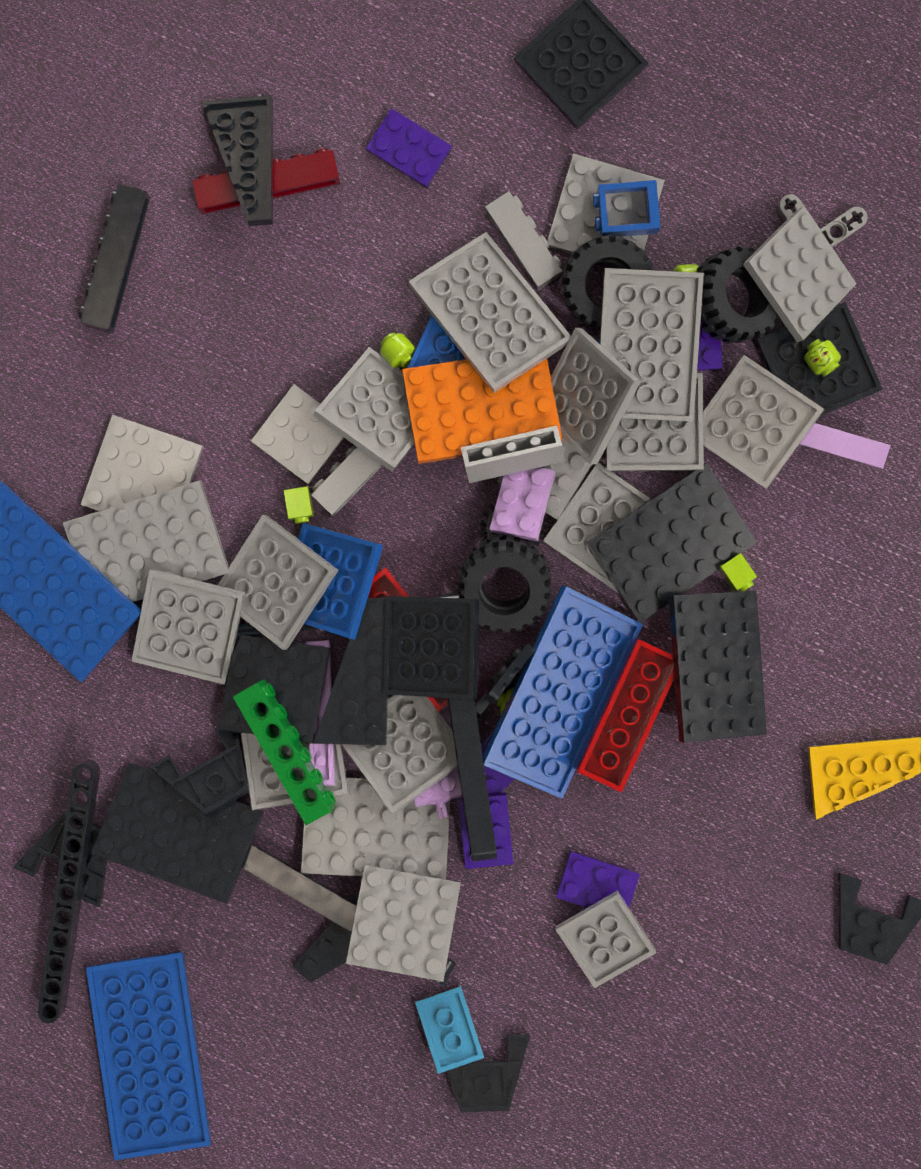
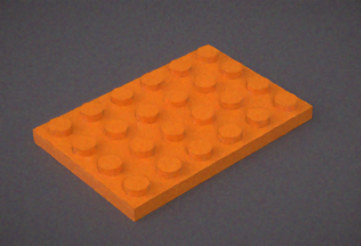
[402,359,562,464]

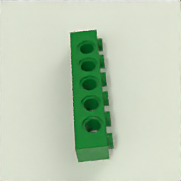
[233,679,336,825]

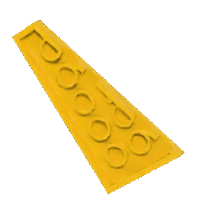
[808,737,921,820]

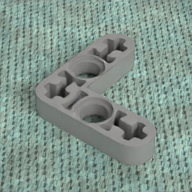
[778,194,867,248]

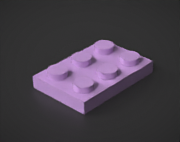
[489,467,555,541]

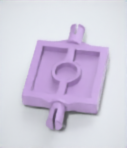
[414,769,462,819]

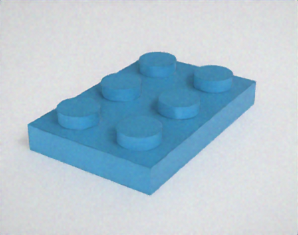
[415,986,484,1074]

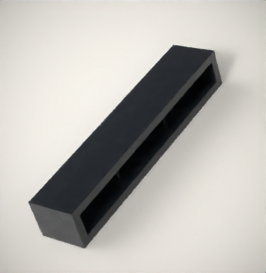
[79,184,151,334]

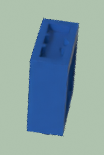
[593,180,661,237]

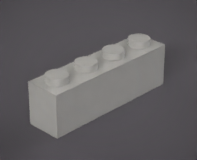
[485,191,563,291]
[461,426,565,483]
[312,445,383,516]

